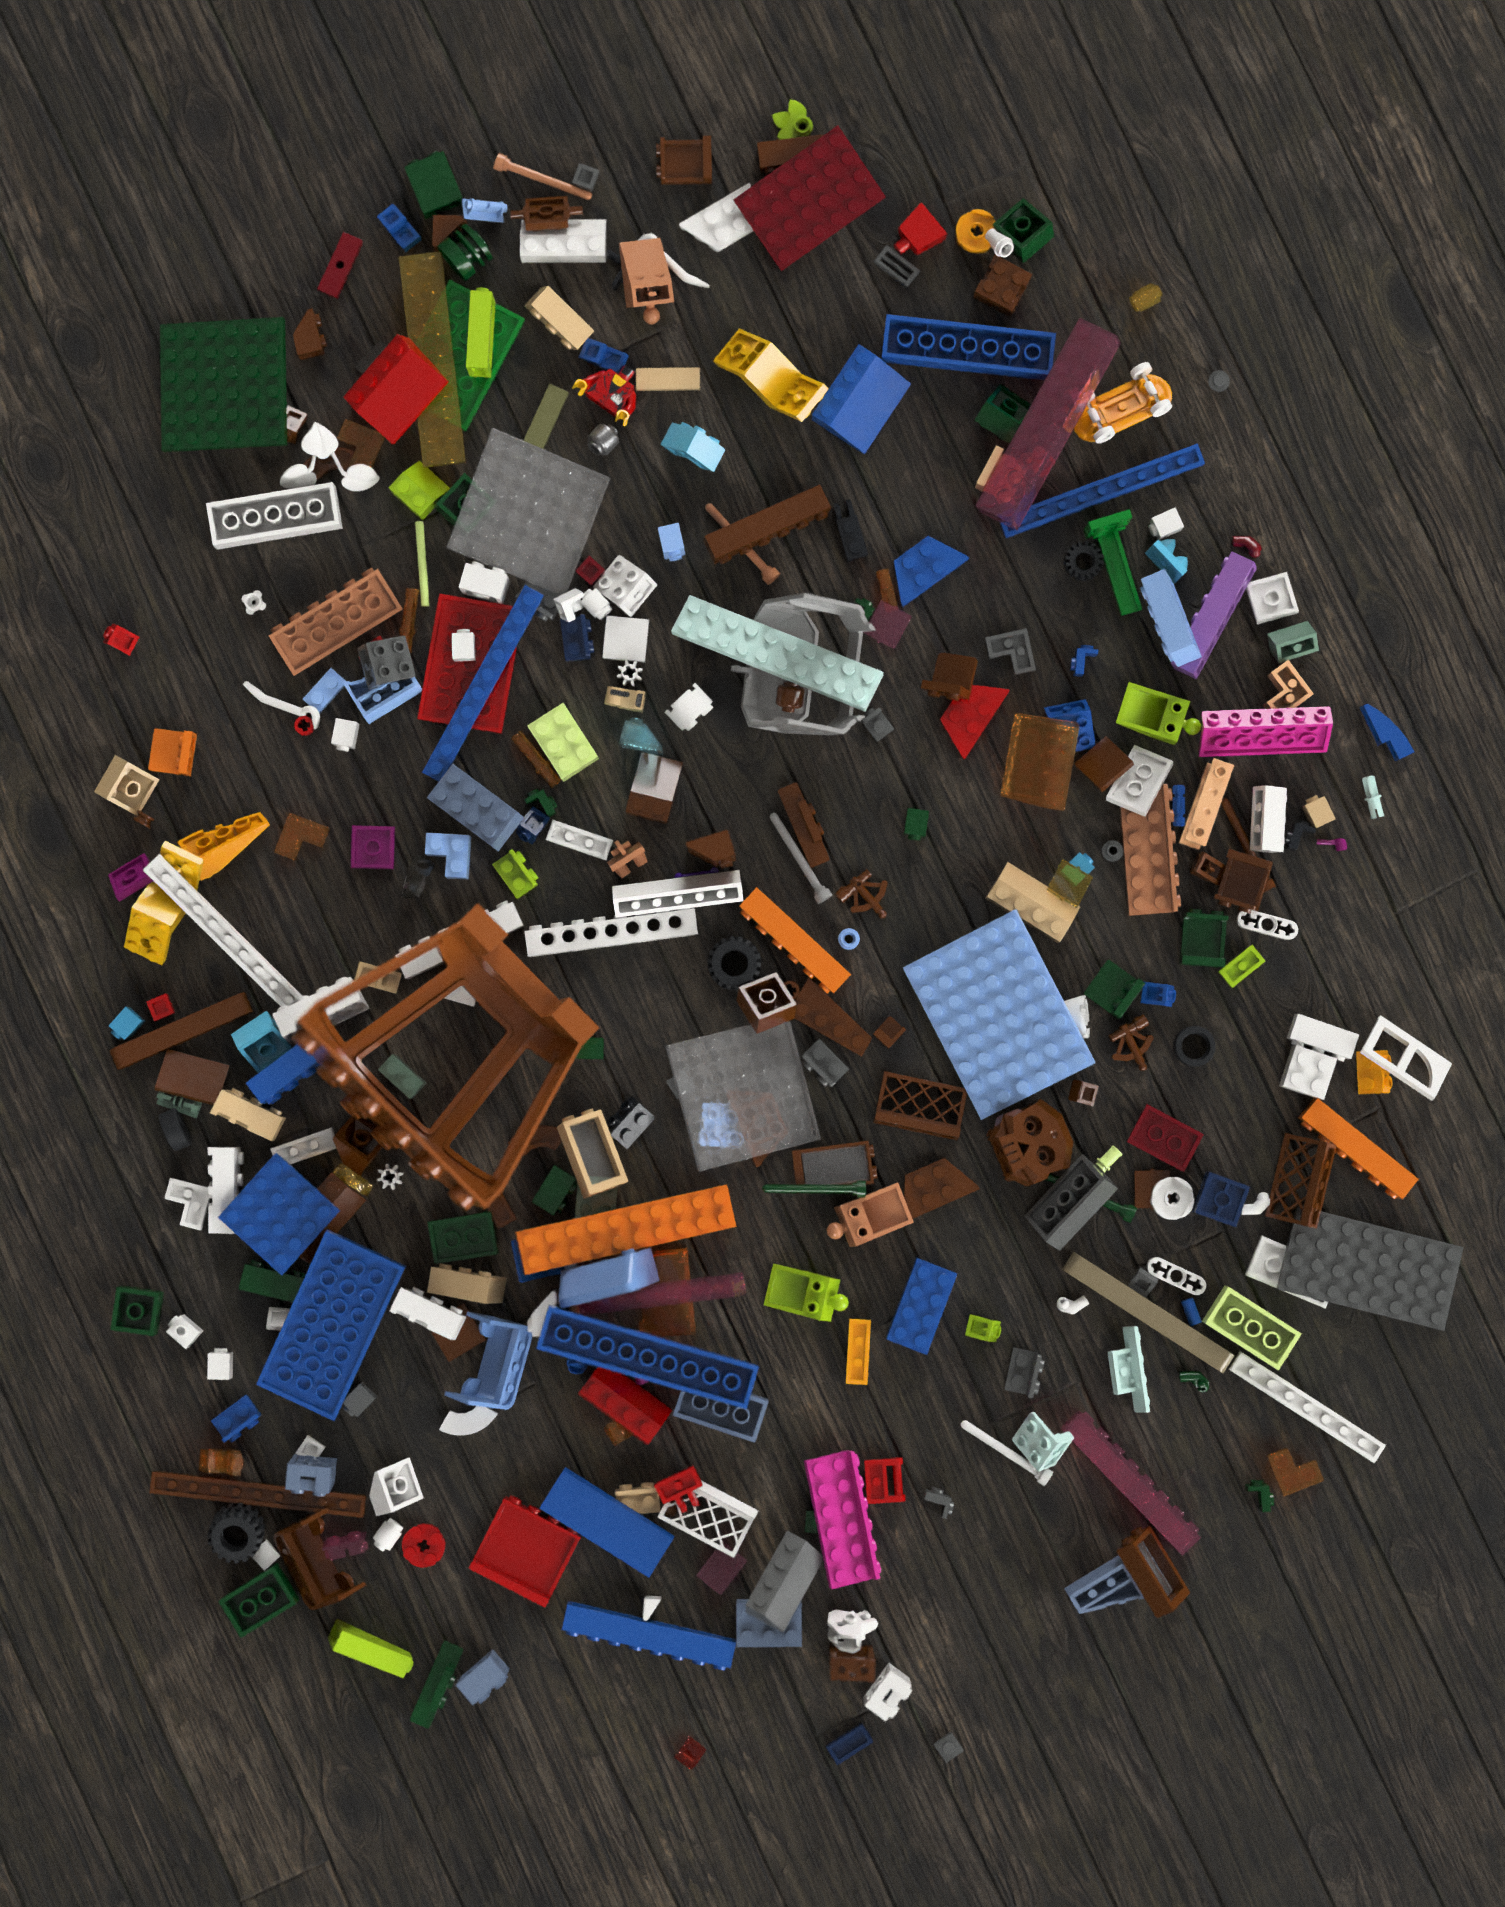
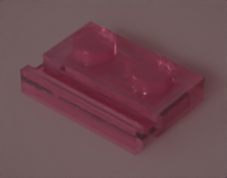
[696,1541,747,1595]

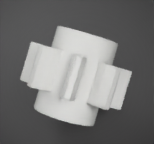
[617,660,643,687]
[377,1164,404,1190]

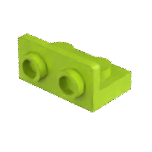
[492,849,538,900]

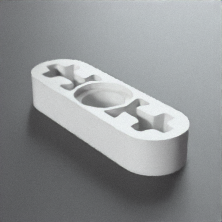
[1236,910,1298,940]
[1146,1257,1206,1295]

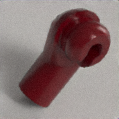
[1232,536,1262,558]

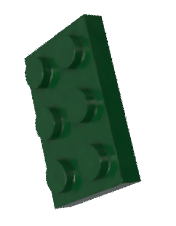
[427,1211,499,1264]

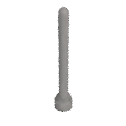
[770,813,833,904]

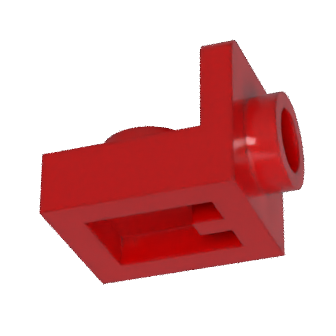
[103,624,139,656]

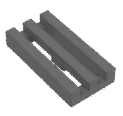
[873,245,920,289]

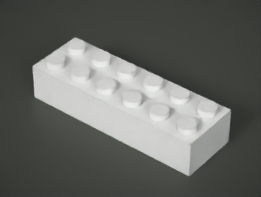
[206,482,343,550]

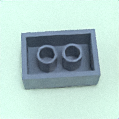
[736,1599,802,1647]

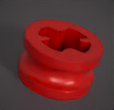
[294,716,314,736]

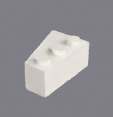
[390,1287,466,1340]

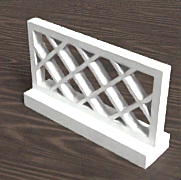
[657,1481,758,1558]

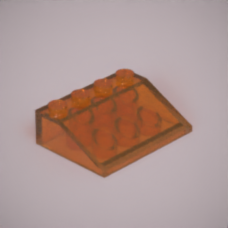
[1000,713,1079,811]

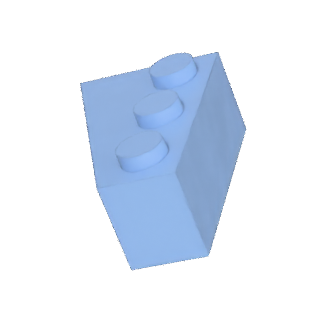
[343,677,422,724]

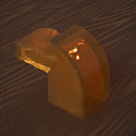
[199,1448,243,1476]

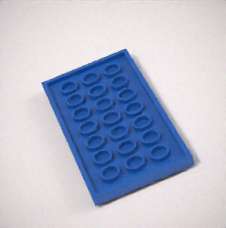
[256,1229,406,1421]

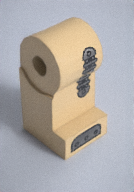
[604,686,646,713]

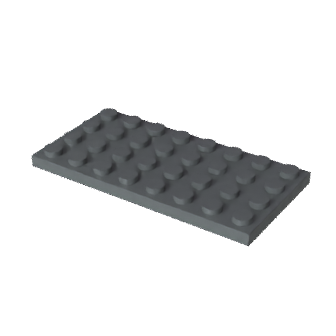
[1277,1206,1464,1331]

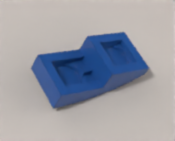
[377,204,422,252]
[579,338,629,374]

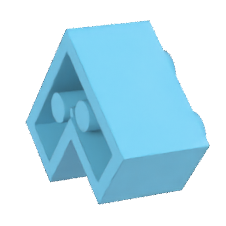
[660,422,725,472]

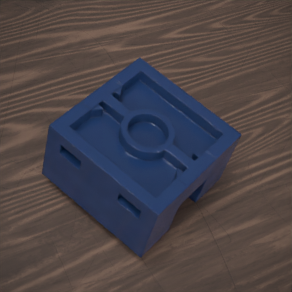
[1192,1171,1250,1227]

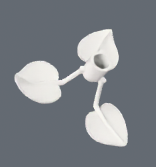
[280,422,380,491]

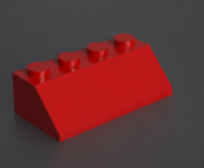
[578,1367,672,1445]

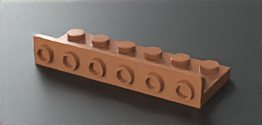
[269,567,403,676]
[1120,784,1181,916]

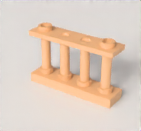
[1179,758,1234,850]

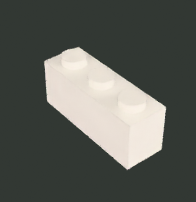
[1250,785,1287,853]
[1287,1014,1359,1062]

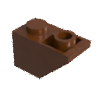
[293,308,327,360]

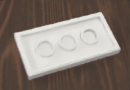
[1245,1236,1328,1309]

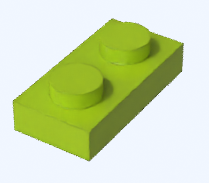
[1218,945,1265,988]

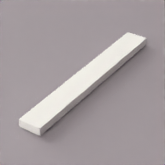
[1228,1351,1386,1463]

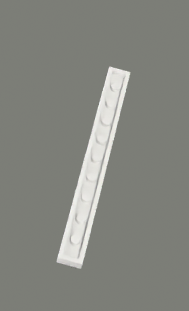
[143,854,302,1006]

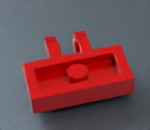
[654,1465,703,1513]

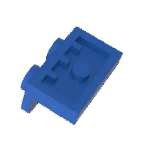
[211,1394,262,1443]

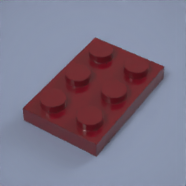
[1126,1104,1204,1172]

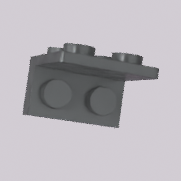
[357,636,416,690]
[801,1039,849,1087]
[1004,1347,1044,1398]

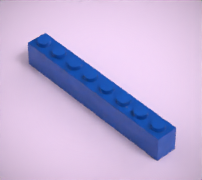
[562,1601,736,1670]

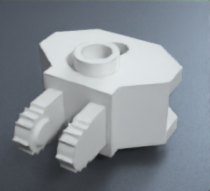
[828,1609,878,1653]

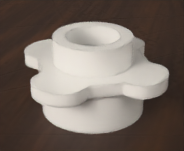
[242,590,266,615]

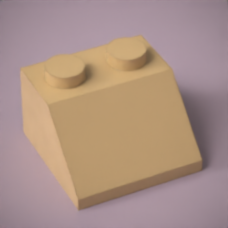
[94,755,159,816]

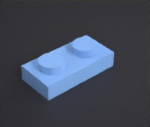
[303,668,347,714]

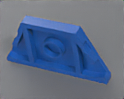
[894,536,969,607]

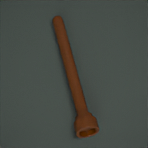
[1221,798,1276,892]

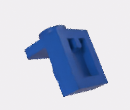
[1141,982,1176,1007]

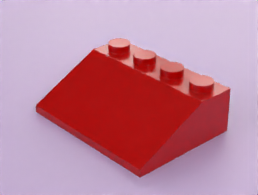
[343,334,449,444]

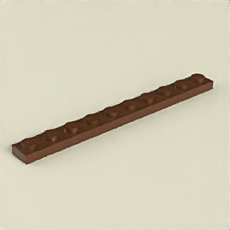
[149,1471,367,1518]

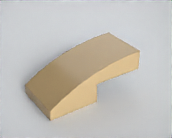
[354,961,402,994]

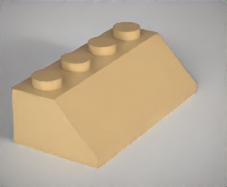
[985,862,1080,943]

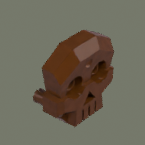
[986,1099,1073,1187]

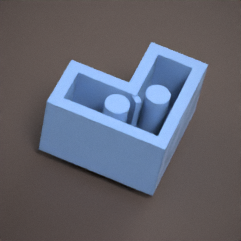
[425,833,471,880]

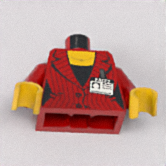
[572,365,636,426]

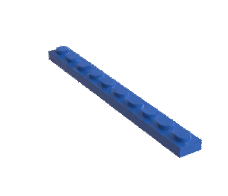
[998,444,1205,539]
[422,585,544,782]

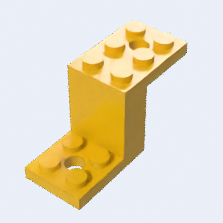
[713,329,828,422]
[124,841,204,965]

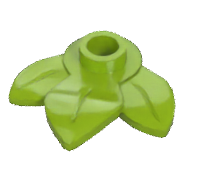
[772,100,813,140]

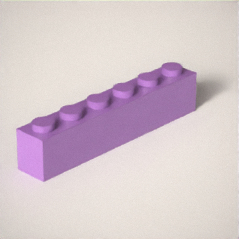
[1171,552,1257,679]

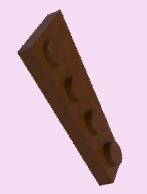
[794,977,872,1057]

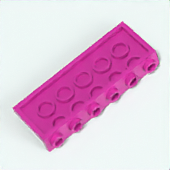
[1198,707,1333,757]
[804,1450,881,1589]

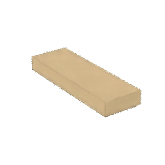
[636,368,700,391]

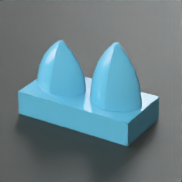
[1145,539,1188,584]

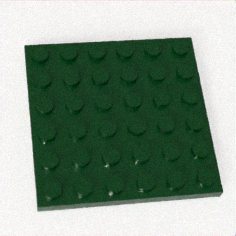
[160,317,287,452]

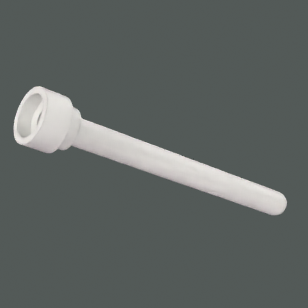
[961,1420,1053,1486]

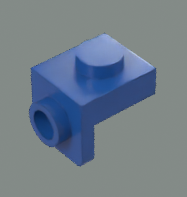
[1070,645,1098,677]

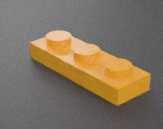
[846,1318,871,1385]

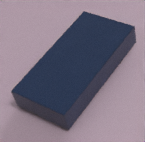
[825,1722,874,1765]

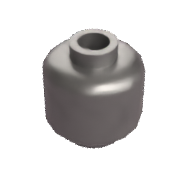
[587,424,619,456]

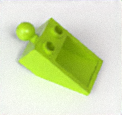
[1116,682,1201,745]
[764,1263,849,1322]

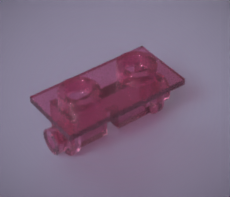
[322,1531,369,1560]

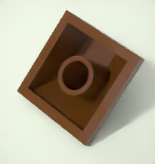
[333,1116,382,1176]

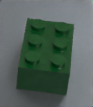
[218,1563,300,1638]

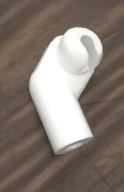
[1241,1192,1270,1215]
[1057,1295,1089,1314]

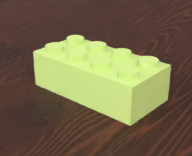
[1202,1286,1301,1370]

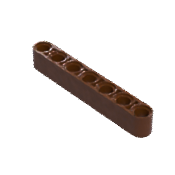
[109,992,253,1070]

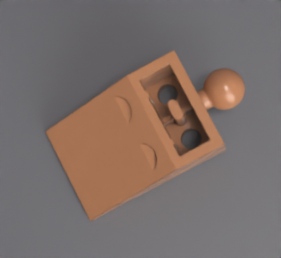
[619,238,674,324]
[827,1182,914,1247]

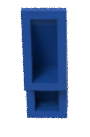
[1360,704,1414,761]

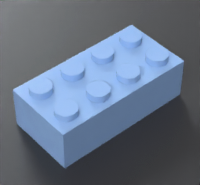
[1140,569,1202,667]

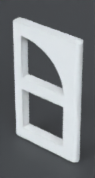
[1360,1015,1452,1101]

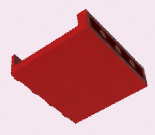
[468,1495,582,1608]

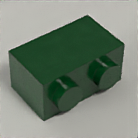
[532,1165,577,1215]

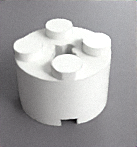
[665,683,713,731]

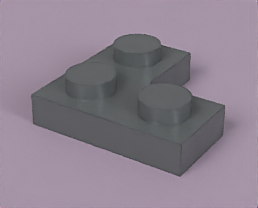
[985,628,1036,675]

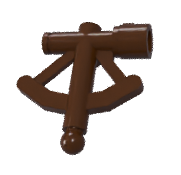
[835,869,888,918]
[1108,1014,1154,1071]

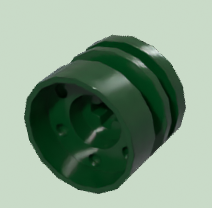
[437,223,493,282]

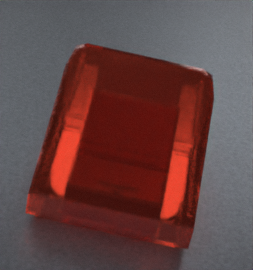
[674,1736,707,1770]

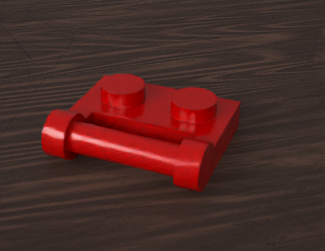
[864,1457,906,1504]

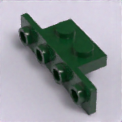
[410,1641,463,1729]

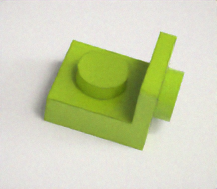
[965,1314,1001,1342]

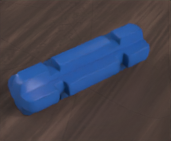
[1172,785,1185,827]

